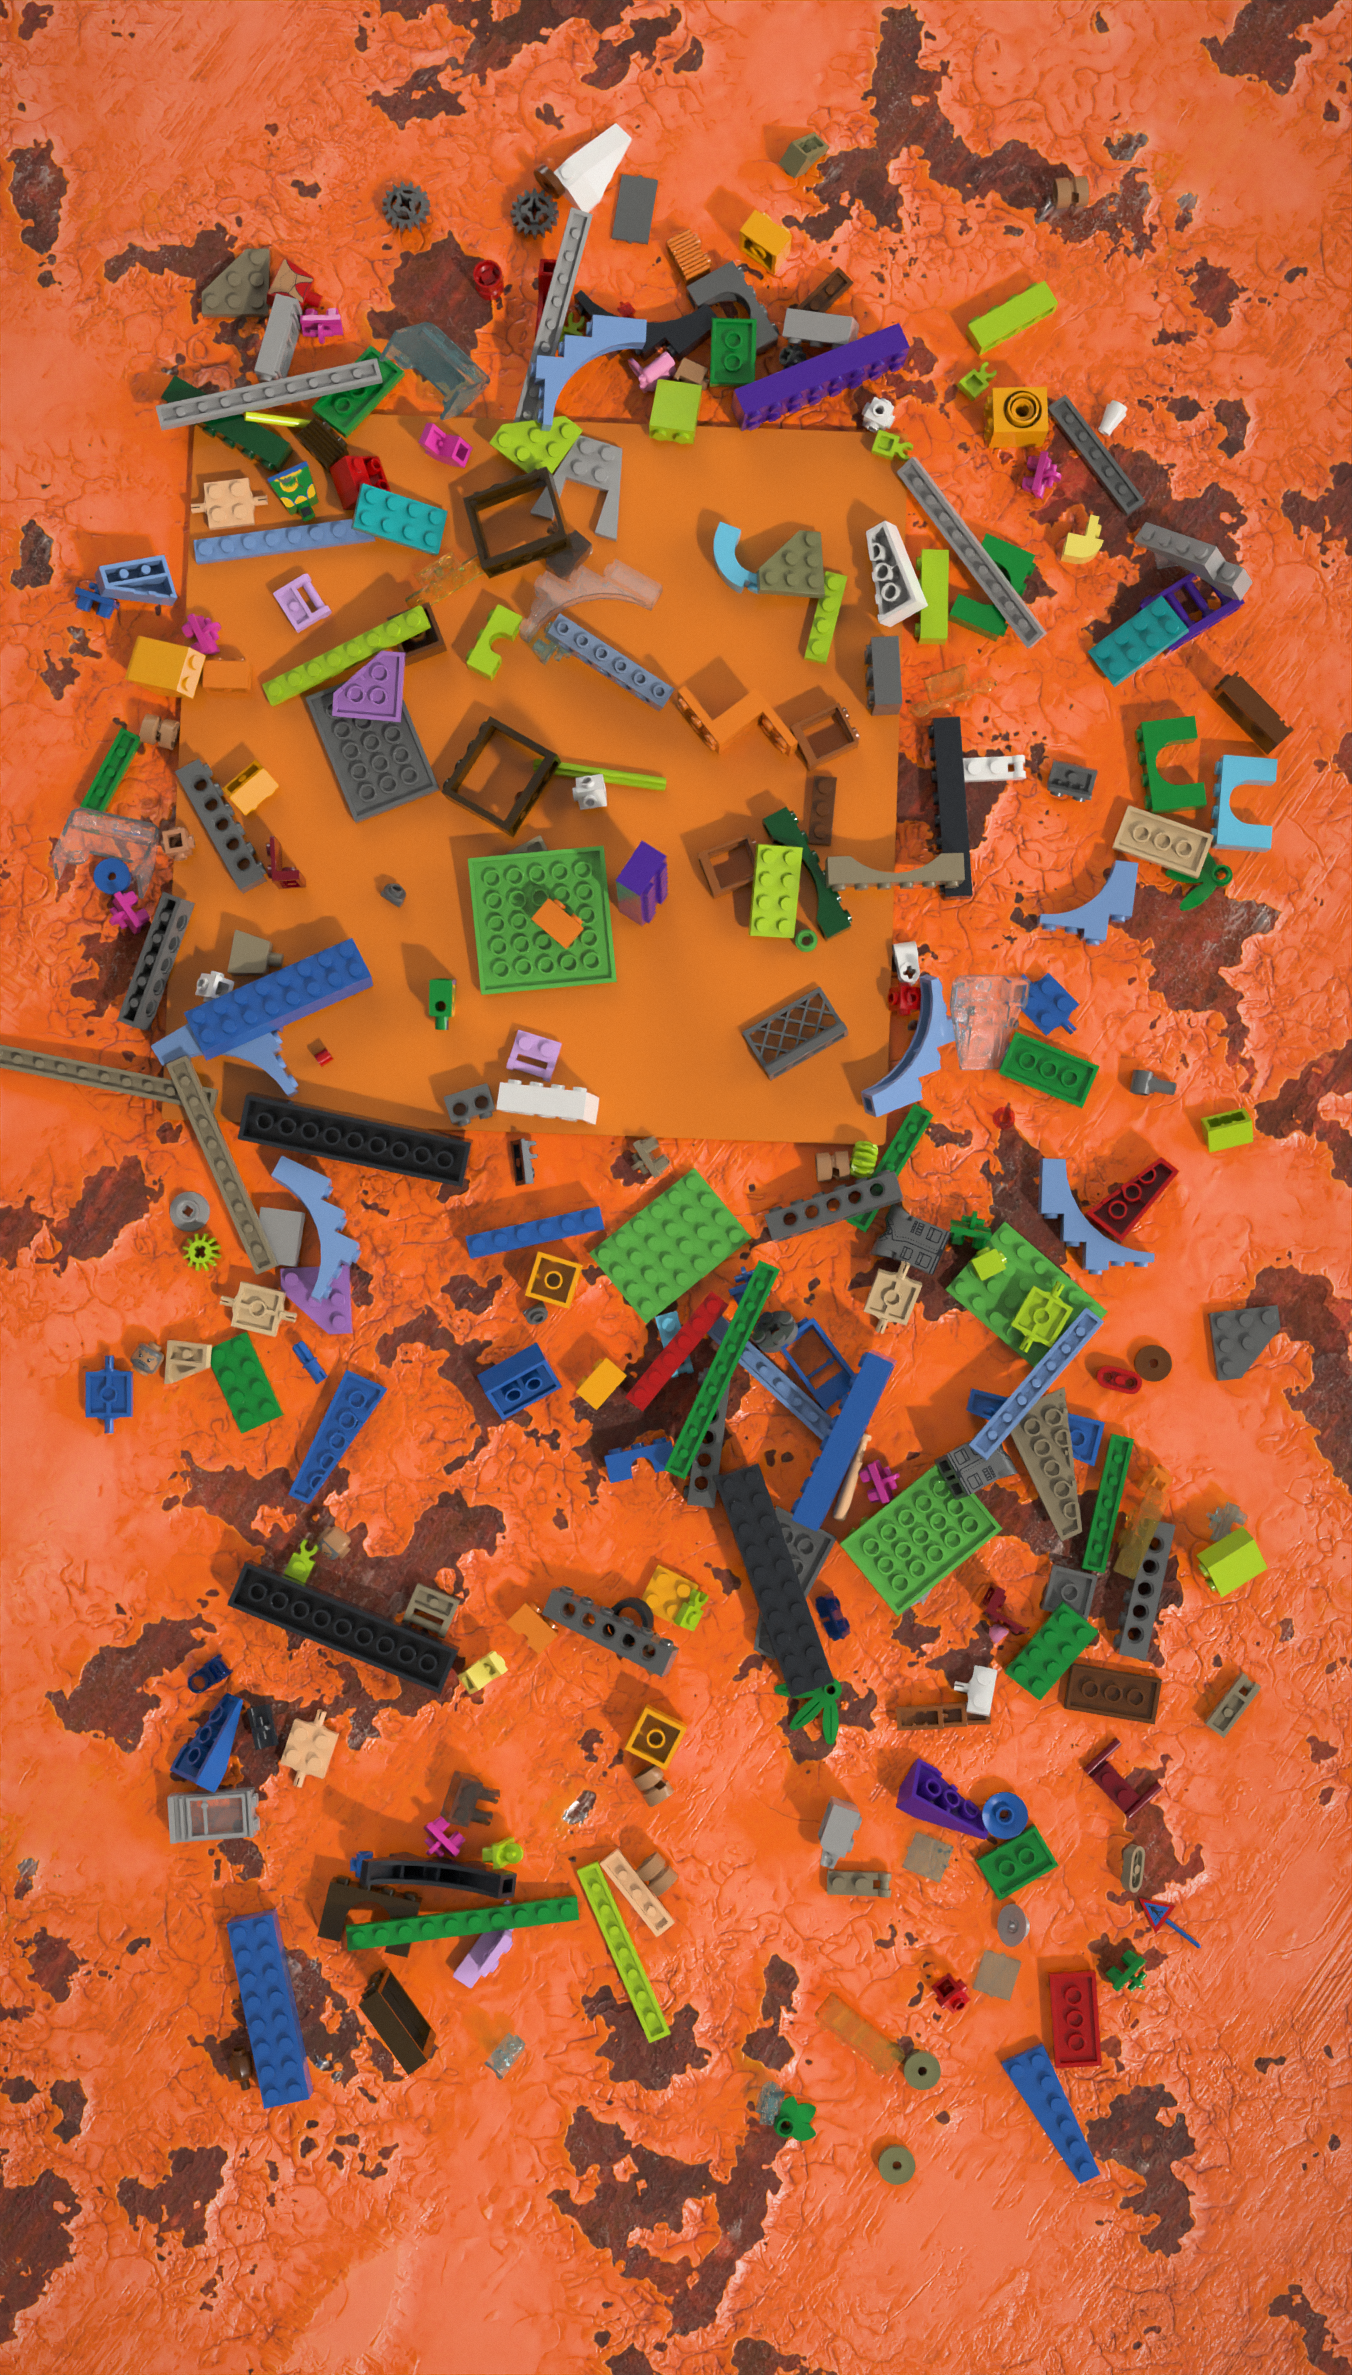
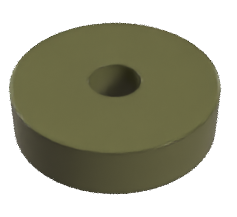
[903,2050,941,2090]
[878,2144,916,2185]

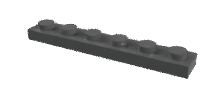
[1048,395,1145,517]

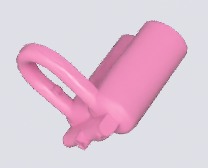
[628,352,677,393]

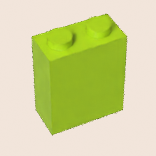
[649,379,702,444]
[1196,1526,1268,1598]

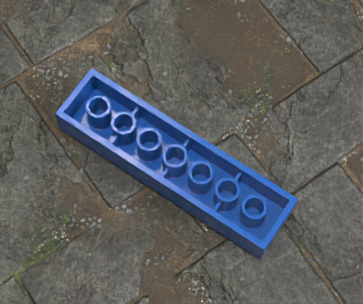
[184,938,373,1061]
[790,1349,897,1532]
[227,1908,313,2109]

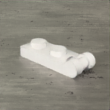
[963,755,1026,782]

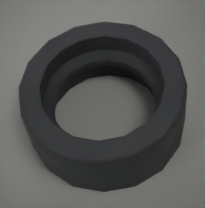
[608,1597,654,1644]

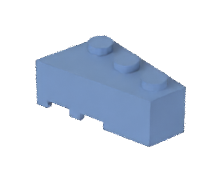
[95,555,177,606]

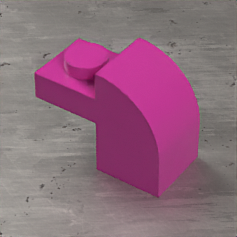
[418,423,473,468]

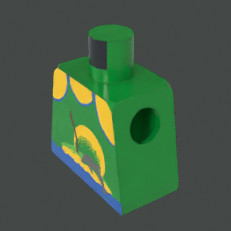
[268,461,319,521]
[429,978,456,1030]

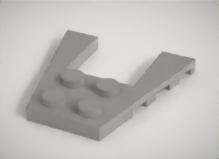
[531,435,622,542]

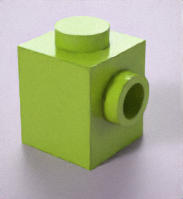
[969,1247,1007,1281]

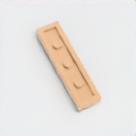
[600,1848,675,1937]

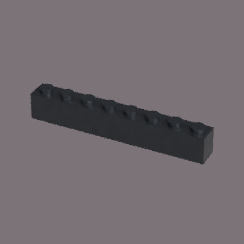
[927,716,973,901]

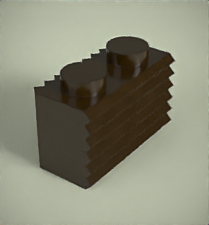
[296,417,349,473]

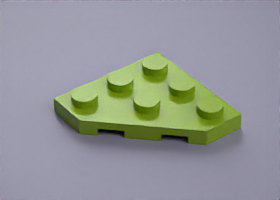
[489,416,583,474]

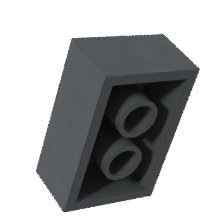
[864,636,903,716]

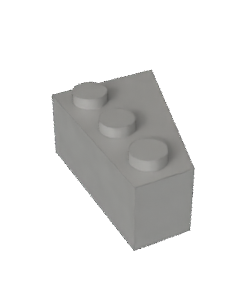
[782,308,859,350]

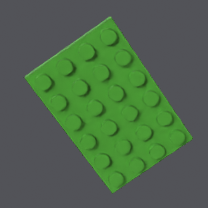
[589,1168,751,1324]
[945,1222,1108,1368]
[839,1464,1002,1616]

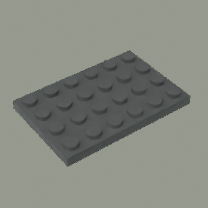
[305,681,440,824]

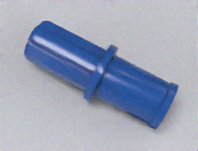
[292,1341,328,1385]

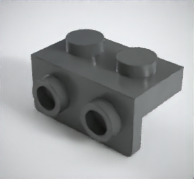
[1046,759,1098,802]

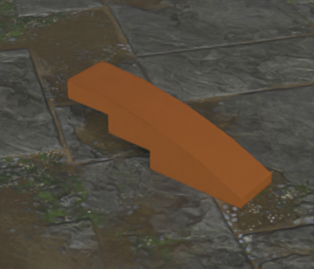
[896,1701,991,1731]

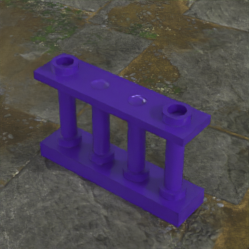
[1136,573,1245,656]

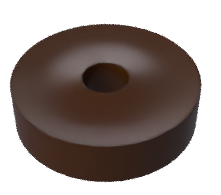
[533,164,565,199]
[1134,1345,1172,1382]

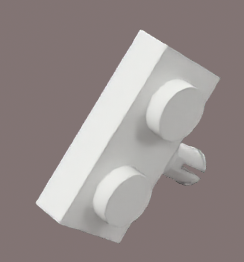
[954,1665,997,1716]

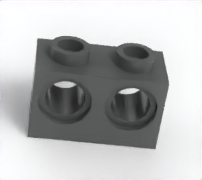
[444,1083,497,1127]

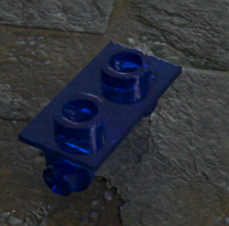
[815,1591,851,1641]

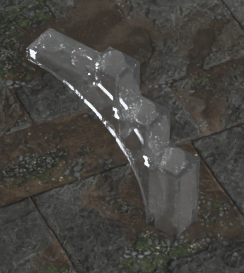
[519,558,662,643]

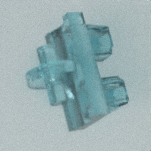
[532,621,571,665]
[1206,1502,1248,1542]
[484,2033,526,2080]
[755,2081,785,2126]

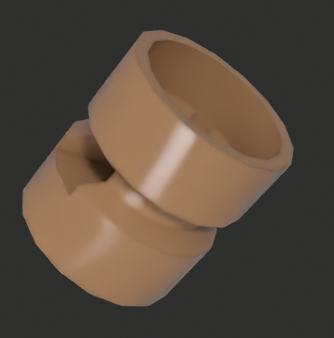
[1053,175,1089,209]
[140,713,180,750]
[815,1151,850,1182]
[632,1764,674,1807]
[635,1851,679,1897]

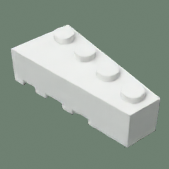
[866,521,928,627]
[496,1079,599,1125]

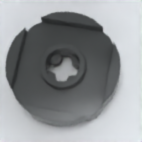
[752,1311,798,1353]

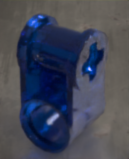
[188,1653,234,1693]

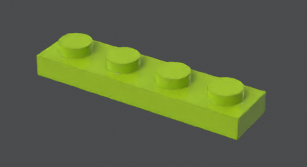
[804,571,848,665]

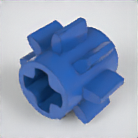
[350,1851,373,1878]

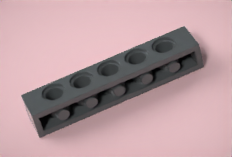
[175,759,267,894]
[117,892,195,1031]
[764,1170,904,1243]
[683,1367,730,1508]
[1113,1518,1176,1661]
[542,1585,679,1677]

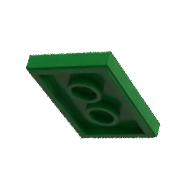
[710,318,757,388]
[975,1824,1059,1901]

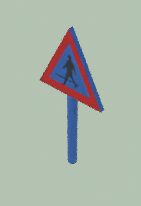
[1138,1898,1201,1949]

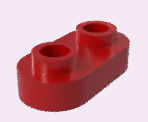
[1096,1365,1142,1394]

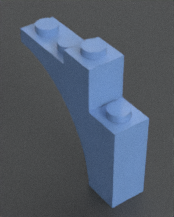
[1037,860,1138,946]

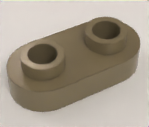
[1120,1844,1145,1893]

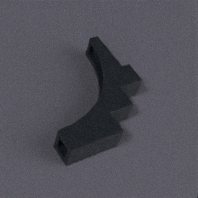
[574,290,718,362]
[359,1852,517,1899]

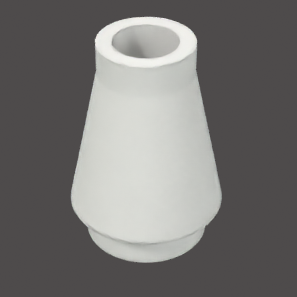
[1098,400,1127,436]

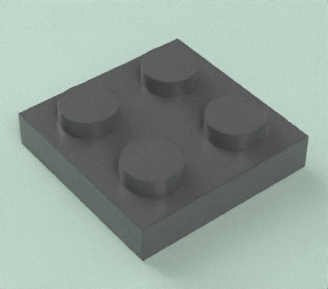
[1042,1564,1098,1620]

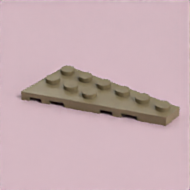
[1010,1387,1082,1542]

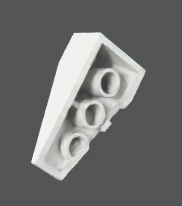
[553,123,632,213]

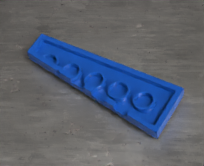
[288,1370,388,1504]
[966,1388,1105,1466]
[1001,2043,1101,2184]

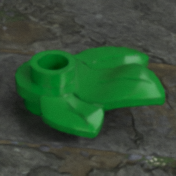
[774,2096,816,2141]

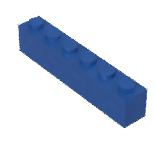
[465,1206,605,1259]

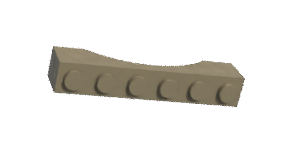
[825,853,965,891]

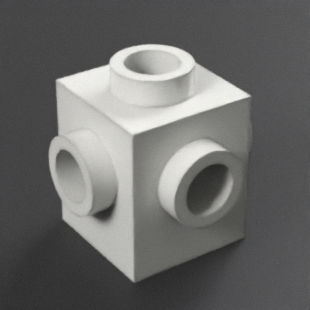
[861,397,895,433]
[572,774,607,810]
[195,971,235,1003]

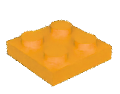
[641,1564,699,1627]

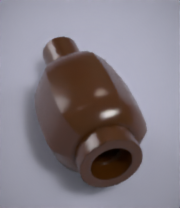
[229,2046,253,2090]

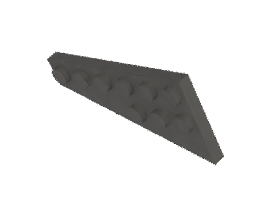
[753,1505,837,1660]

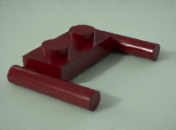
[1083,1738,1163,1820]

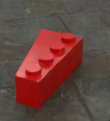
[1084,1157,1179,1244]

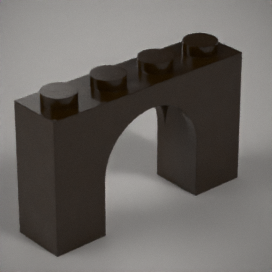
[317,1875,422,1958]

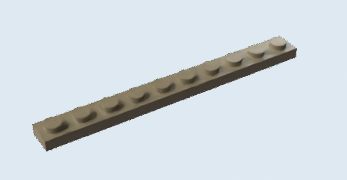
[0,1044,219,1112]
[166,1055,279,1275]

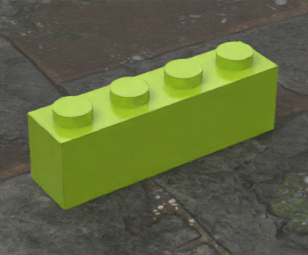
[965,280,1058,356]
[914,549,949,645]

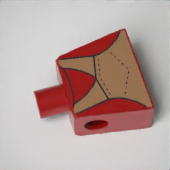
[266,258,323,312]

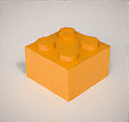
[738,209,792,275]
[525,1252,583,1309]
[625,1704,687,1770]

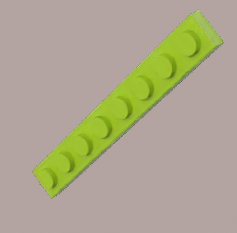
[262,605,431,706]
[577,1860,671,2043]

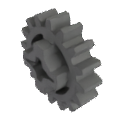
[382,181,431,233]
[510,188,559,240]

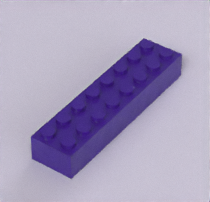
[731,323,910,431]
[616,841,668,927]

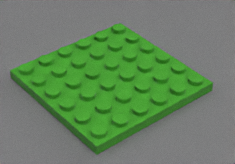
[468,846,617,995]

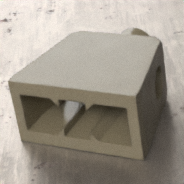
[227,930,284,976]

